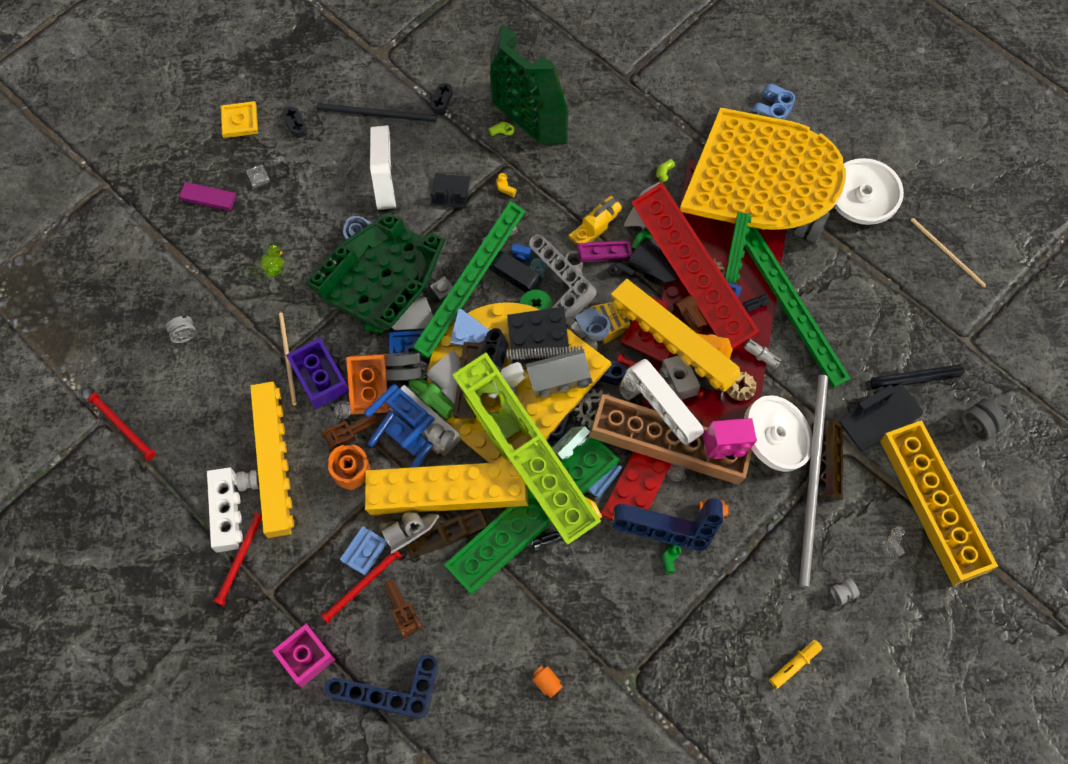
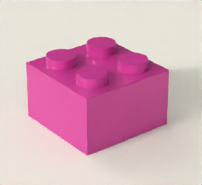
[703,418,757,459]
[272,624,335,687]

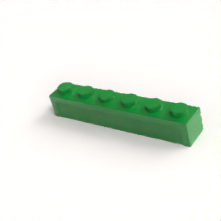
[725,211,752,283]

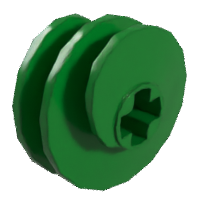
[520,290,553,310]

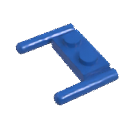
[364,384,435,448]
[367,410,434,468]

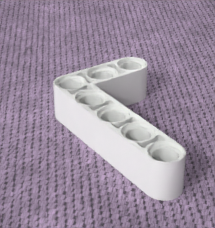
[370,125,396,210]
[619,359,704,445]

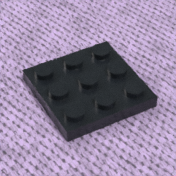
[507,306,569,370]

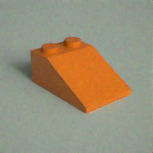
[346,354,390,415]

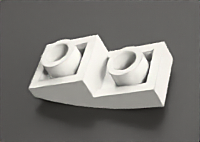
[488,362,526,399]

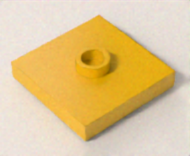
[221,101,258,138]

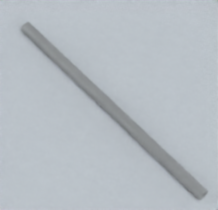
[799,375,828,588]

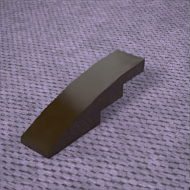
[406,508,488,559]

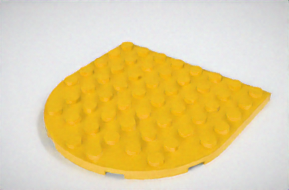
[680,108,846,230]
[427,302,612,463]

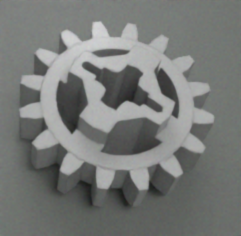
[574,389,610,430]

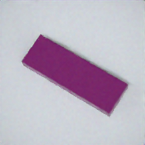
[179,182,237,211]
[576,241,633,262]

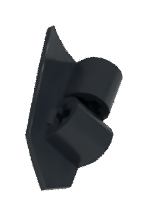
[628,238,677,284]

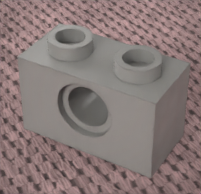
[660,355,700,400]

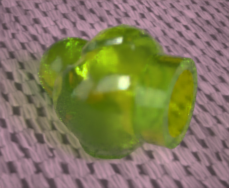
[261,245,284,276]

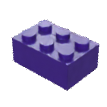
[286,338,349,410]

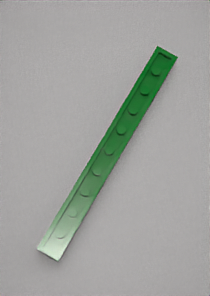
[412,201,525,359]
[744,226,851,389]

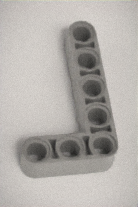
[529,234,597,326]

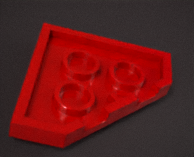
[620,295,674,363]

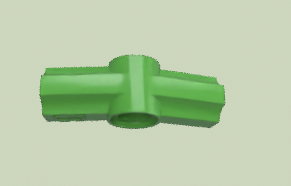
[408,377,455,420]

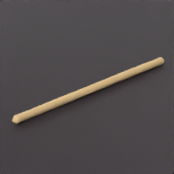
[910,218,986,287]
[278,312,297,406]

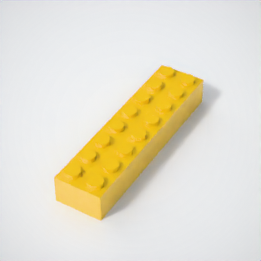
[880,420,998,586]
[365,462,528,515]

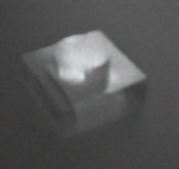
[246,164,270,188]

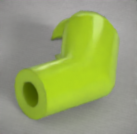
[488,122,515,136]
[656,159,675,182]

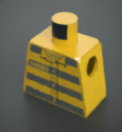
[590,302,630,345]

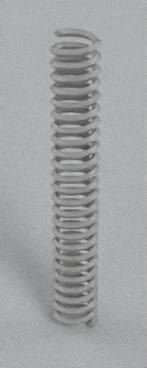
[506,346,583,360]

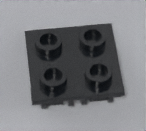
[430,174,470,208]

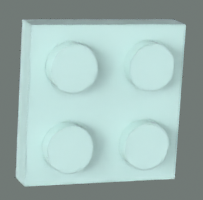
[551,426,590,460]

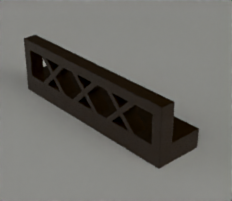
[453,342,483,424]
[812,419,843,500]

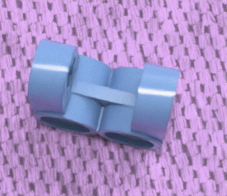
[751,84,795,120]

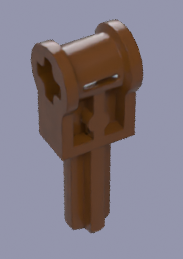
[321,413,378,452]
[384,580,423,639]

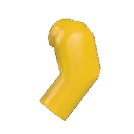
[496,173,517,197]

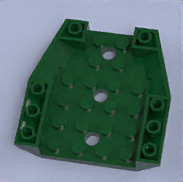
[490,24,568,144]
[306,213,445,332]

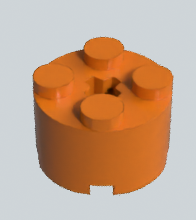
[328,445,371,490]

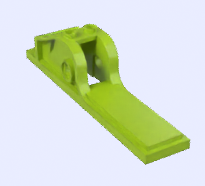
[452,353,601,545]

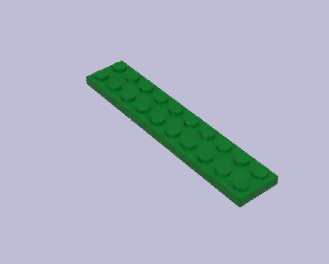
[444,437,620,596]

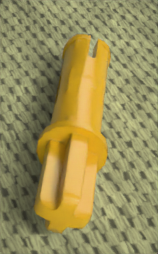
[769,640,822,689]

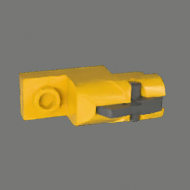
[569,196,622,245]

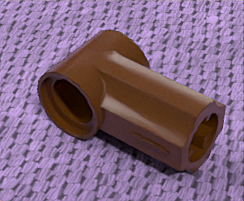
[673,295,708,333]

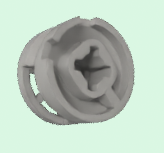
[166,316,197,343]

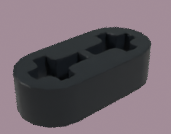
[431,83,453,114]
[283,107,307,138]

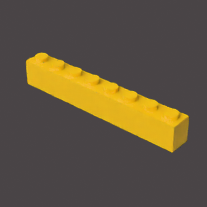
[611,279,741,392]
[250,382,294,538]

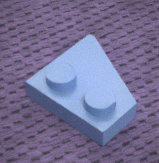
[450,309,489,347]

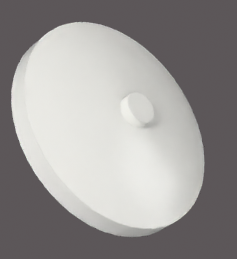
[834,158,904,225]
[744,396,813,472]

